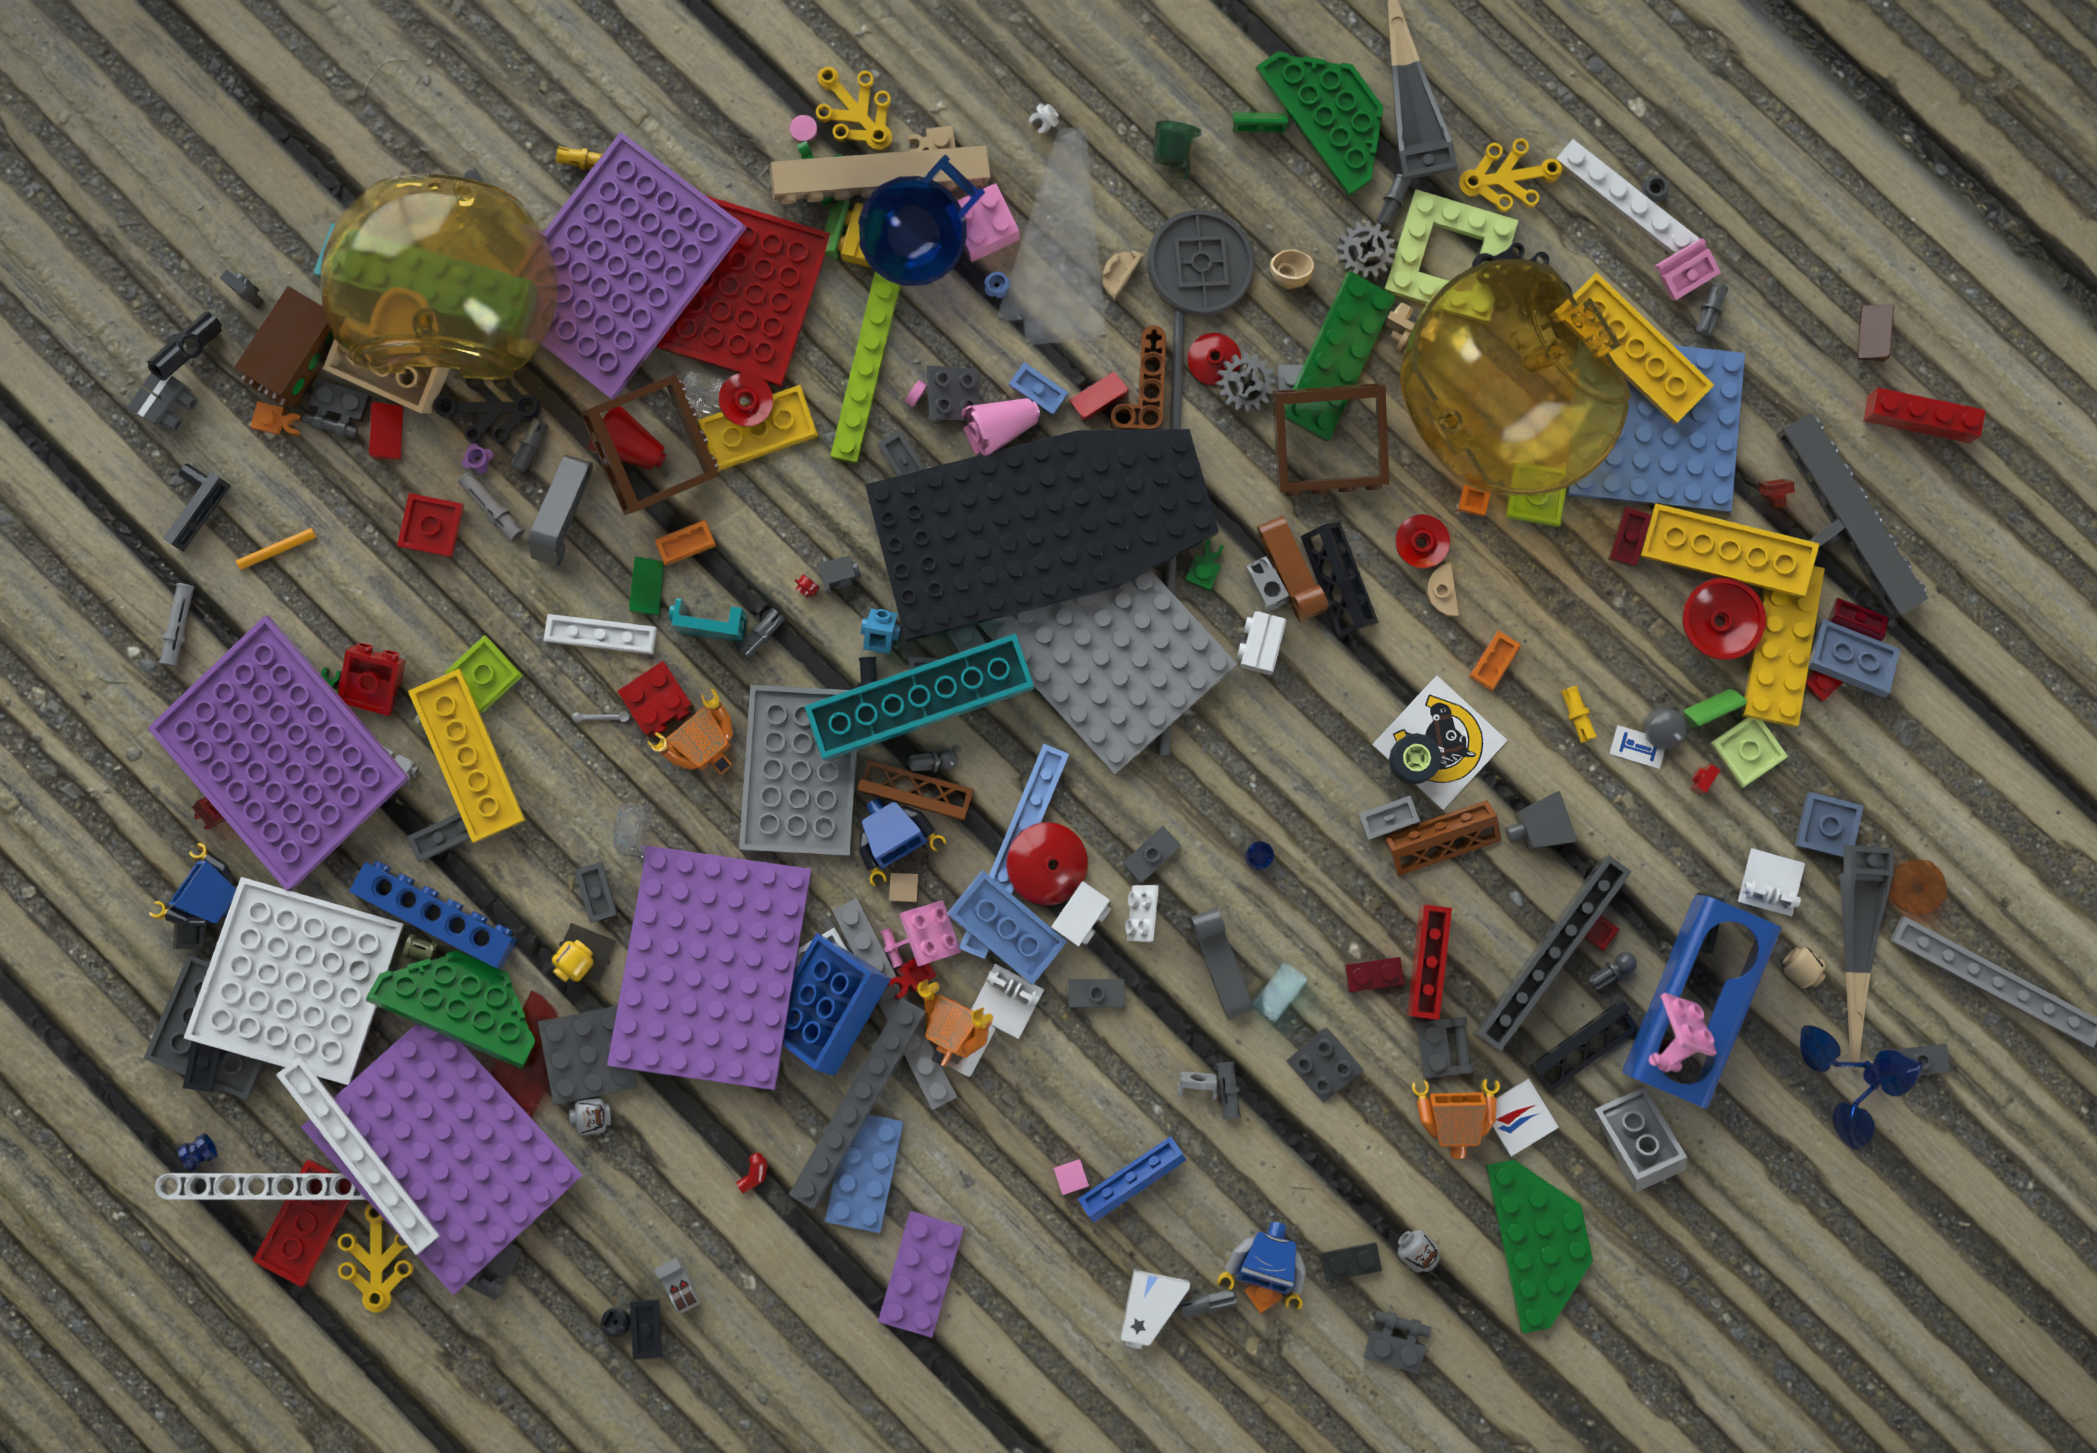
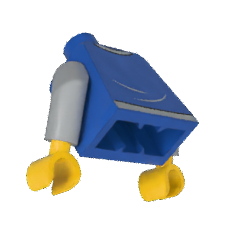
[1217,1222,1306,1310]

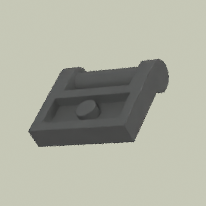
[1416,1016,1474,1078]

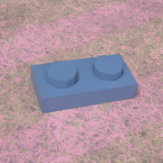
[1009,362,1068,417]

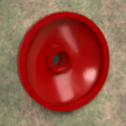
[1682,578,1766,660]
[1006,822,1088,906]

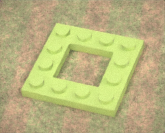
[1384,189,1518,323]

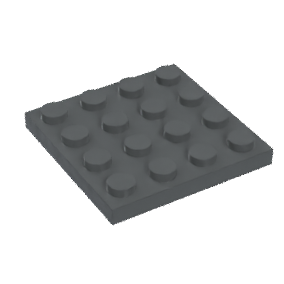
[143,954,265,1100]

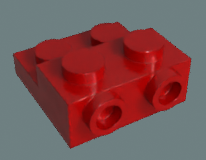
[338,643,406,716]
[617,661,694,737]

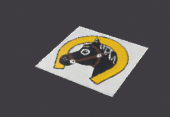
[1372,675,1508,810]

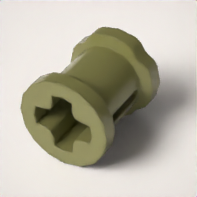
[403,933,439,961]

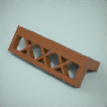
[857,760,974,821]
[1384,800,1502,876]

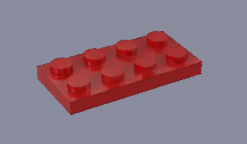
[253,1159,352,1287]

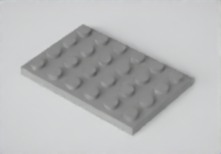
[739,685,857,856]

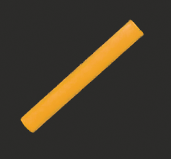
[236,528,317,570]

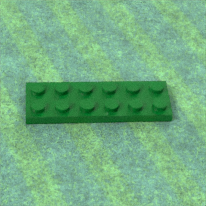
[1284,271,1396,442]

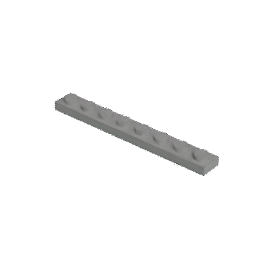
[832,898,957,1110]
[1889,917,2097,1048]

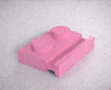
[1655,238,1721,300]

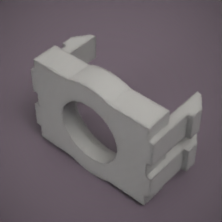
[1178,1071,1217,1100]

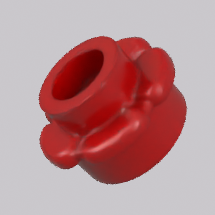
[795,574,820,598]

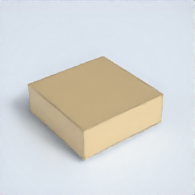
[889,873,919,902]

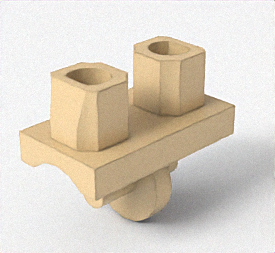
[1384,303,1436,351]

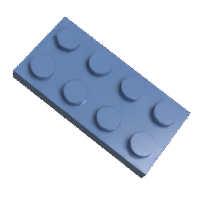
[947,871,1067,985]
[825,1114,904,1233]

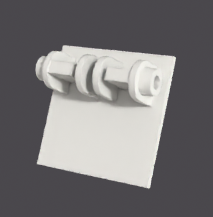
[1738,848,1805,917]
[1125,885,1159,943]
[971,964,1044,1039]

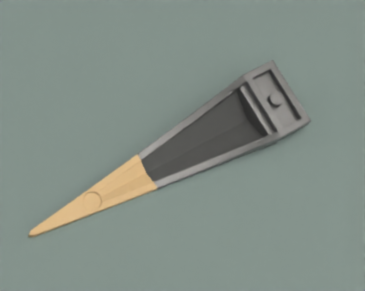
[1387,0,1458,180]
[1840,845,1894,1071]

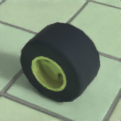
[1389,733,1442,785]

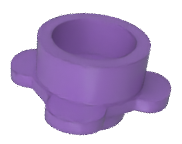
[462,443,494,474]

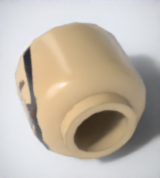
[1782,947,1826,988]

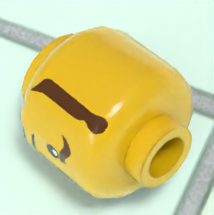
[552,940,593,982]

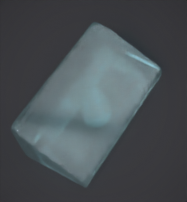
[1253,962,1308,1023]

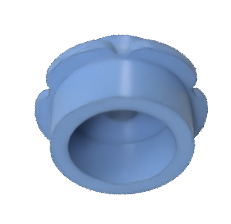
[984,272,1011,298]

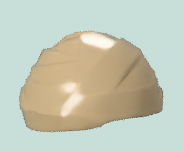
[1270,249,1315,289]

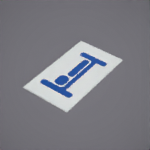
[1609,725,1665,769]

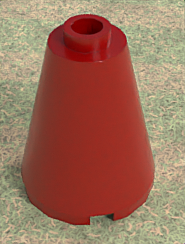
[587,405,667,471]

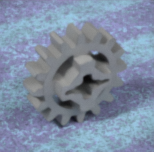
[1336,221,1396,280]
[1216,352,1276,413]

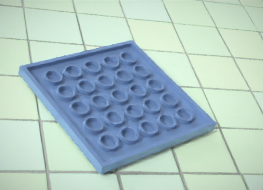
[1567,337,1745,514]

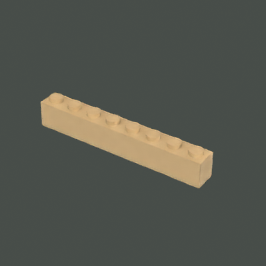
[769,146,990,204]

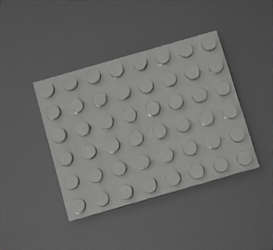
[977,570,1237,775]

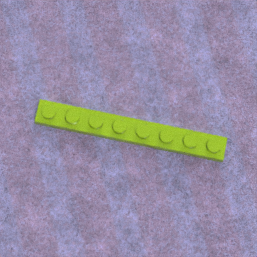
[830,250,907,464]

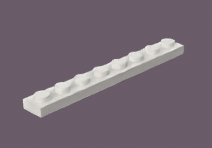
[277,1057,440,1255]

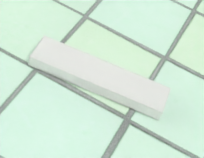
[544,614,657,655]

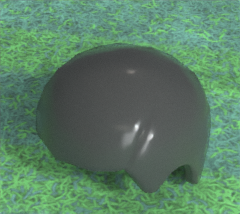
[1643,707,1687,750]

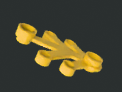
[816,67,893,151]
[1458,138,1562,213]
[338,1203,414,1313]

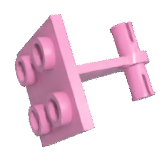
[880,900,961,968]
[1649,993,1717,1072]

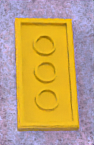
[698,385,818,471]

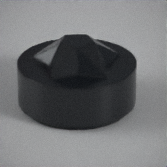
[601,1308,631,1337]

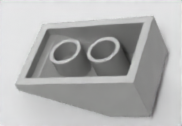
[1595,1087,1687,1193]

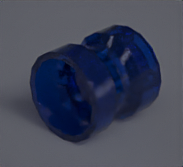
[1244,841,1274,870]
[177,1133,218,1171]

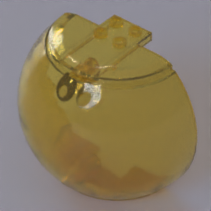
[320,174,558,379]
[1400,259,1631,497]

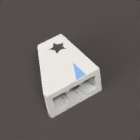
[1120,1269,1190,1349]

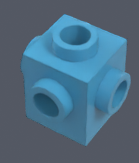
[860,608,901,654]

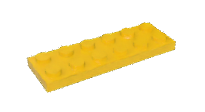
[1557,272,1714,425]
[1641,503,1819,598]
[1741,566,1825,728]
[408,669,526,843]

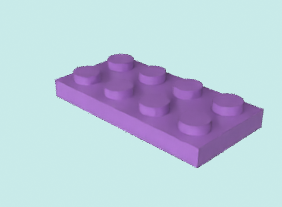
[878,1211,964,1337]

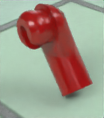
[736,1153,768,1194]

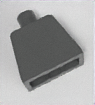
[1505,791,1577,850]

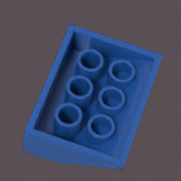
[783,933,891,1076]

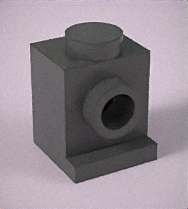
[818,555,862,595]

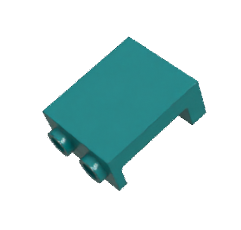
[668,598,748,643]

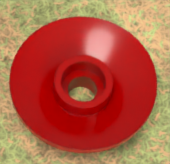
[1187,333,1241,386]
[718,373,773,427]
[1395,514,1450,569]

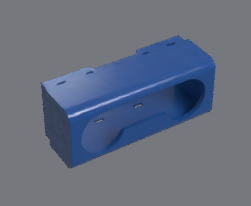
[1622,895,1782,1109]

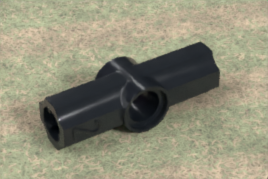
[147,312,222,381]

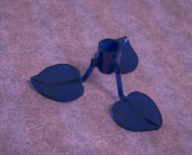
[1800,1025,1923,1150]

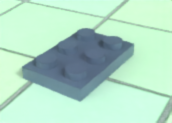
[1808,619,1900,698]

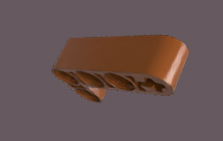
[1110,325,1166,430]
[1257,516,1328,623]

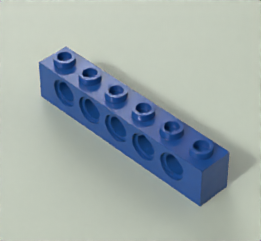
[349,860,518,969]

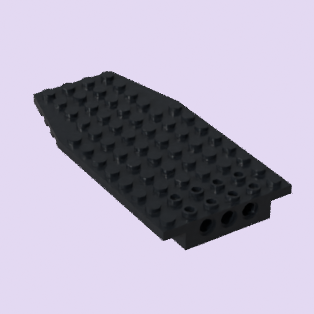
[865,429,1219,642]

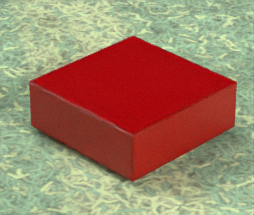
[1584,915,1620,952]

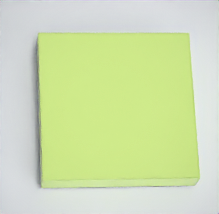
[1709,717,1788,788]

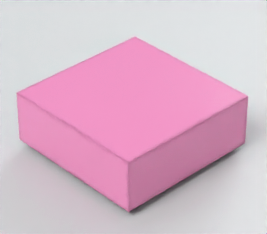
[1054,1159,1089,1195]

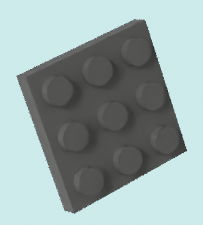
[537,1006,638,1105]

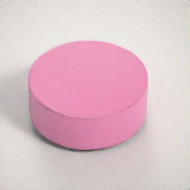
[790,115,818,143]
[904,380,928,407]

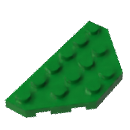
[1255,52,1384,197]
[366,950,535,1069]
[1485,1159,1593,1334]

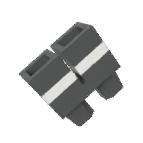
[127,373,199,432]

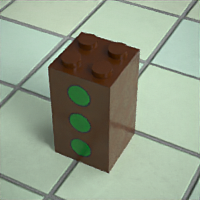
[234,286,341,409]

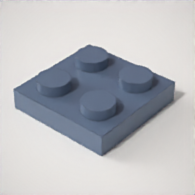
[1795,792,1864,859]

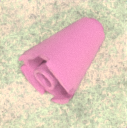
[961,398,1040,457]

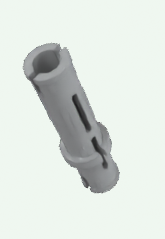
[458,471,524,542]
[159,583,195,667]

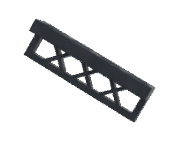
[1300,522,1379,637]
[1529,1001,1639,1093]

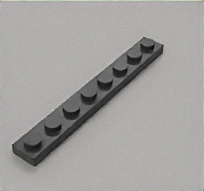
[788,998,927,1209]

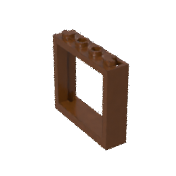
[580,374,719,515]
[1272,383,1389,496]

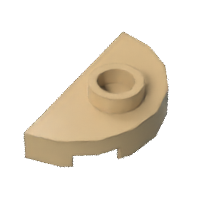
[1103,251,1144,300]
[1426,562,1459,617]

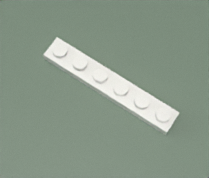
[1556,139,1699,255]

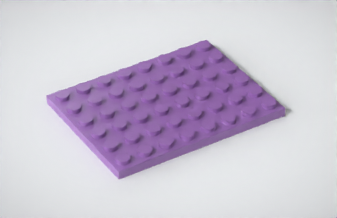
[511,132,746,399]
[147,615,410,891]
[607,846,812,1091]
[301,1023,583,1295]

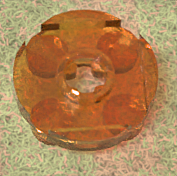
[1889,859,1947,915]

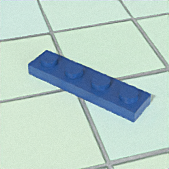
[1078,1136,1187,1223]

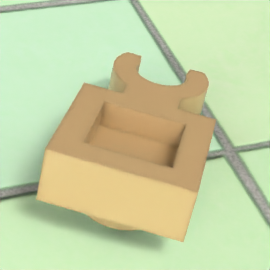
[908,126,956,151]

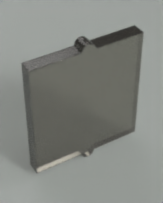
[559,923,616,983]

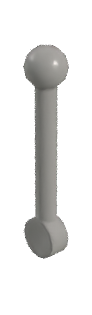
[572,711,630,723]

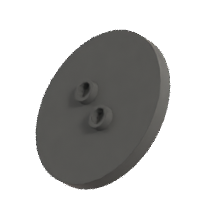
[1147,210,1255,316]

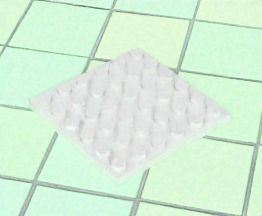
[184,877,404,1085]

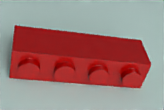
[1863,387,1986,443]
[1407,904,1452,1020]

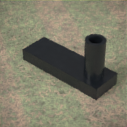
[163,463,231,552]

